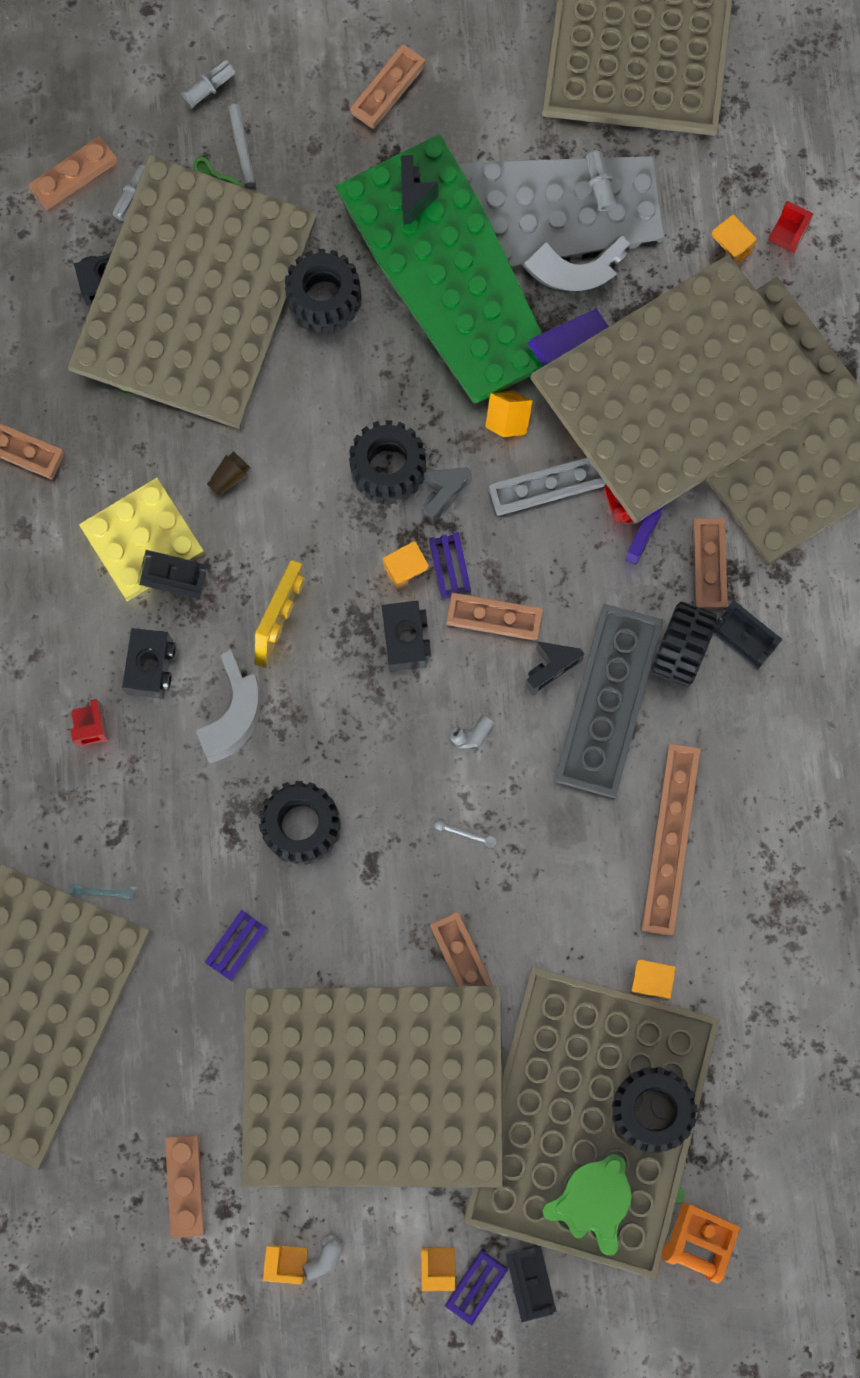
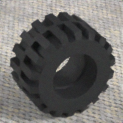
[285,249,361,333]
[349,420,426,504]
[652,601,717,688]
[259,781,341,864]
[612,1067,698,1153]

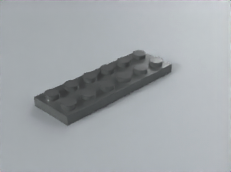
[555,603,663,799]

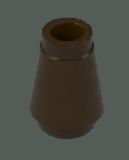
[207,451,251,496]

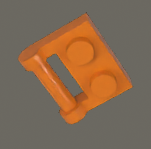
[662,1202,740,1283]

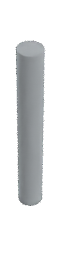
[228,104,256,188]

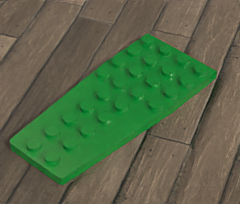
[335,134,543,403]

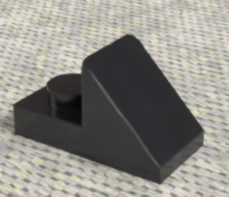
[401,155,439,225]
[526,642,584,695]

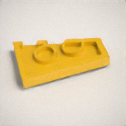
[255,560,305,668]

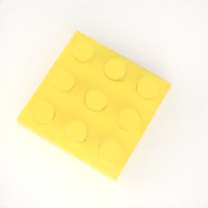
[79,478,205,602]

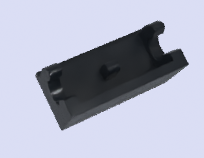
[137,549,207,600]
[713,600,783,670]
[505,1245,557,1322]

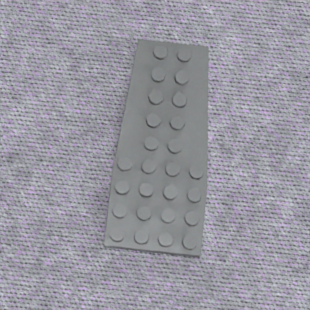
[458,156,664,271]

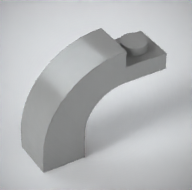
[521,235,630,292]
[196,650,262,764]

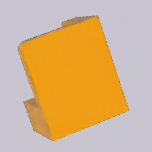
[711,214,757,265]
[485,391,533,437]
[382,541,429,592]
[630,960,676,1001]
[263,1244,308,1284]
[421,1247,456,1291]

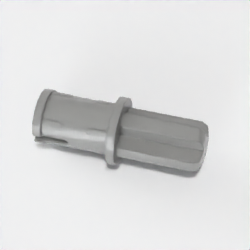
[181,60,235,108]
[585,150,617,211]
[112,165,145,221]

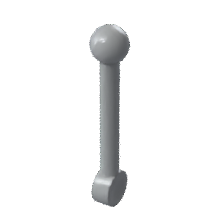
[434,818,497,849]

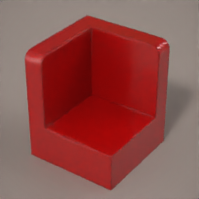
[768,201,814,253]
[70,699,109,747]

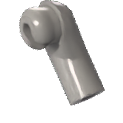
[449,715,495,749]
[302,1234,343,1281]

